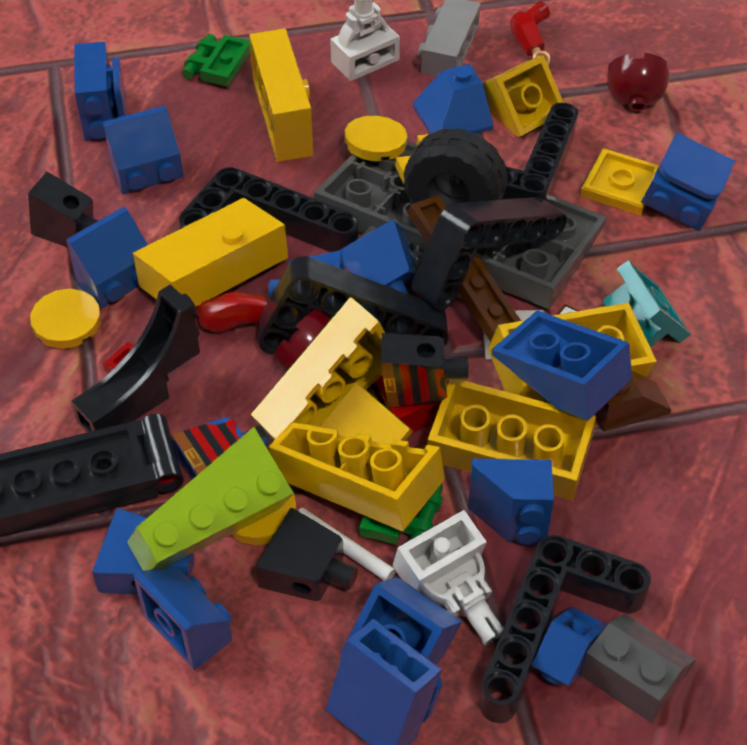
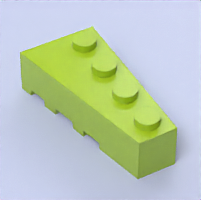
[127,427,294,570]

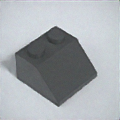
[581,614,696,723]

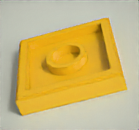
[580,148,659,216]
[319,383,413,444]

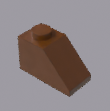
[595,370,671,432]

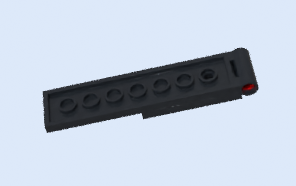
[0,414,184,537]

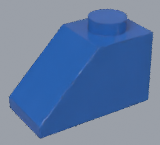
[532,606,608,686]

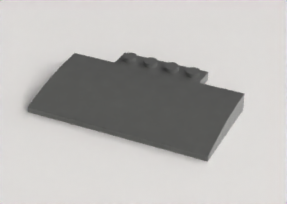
[314,141,607,309]

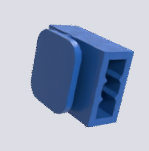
[74,42,127,141]
[641,132,735,231]
[326,619,442,745]

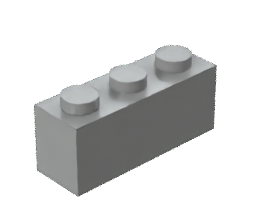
[417,0,481,76]

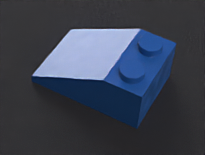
[492,310,632,421]

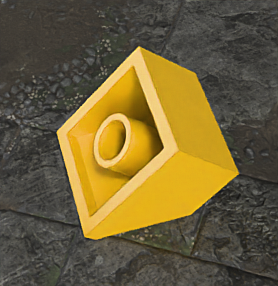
[483,55,564,137]

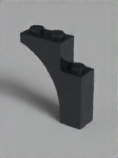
[71,284,200,433]

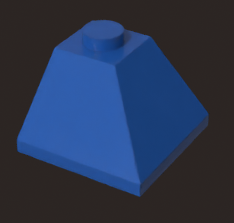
[413,64,493,134]

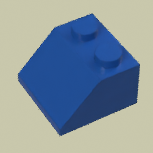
[103,105,184,194]
[66,207,148,309]
[468,459,554,545]
[133,567,232,670]
[340,577,462,665]

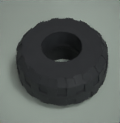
[404,128,508,207]

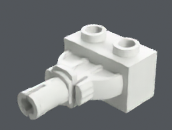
[330,0,400,81]
[393,510,504,646]

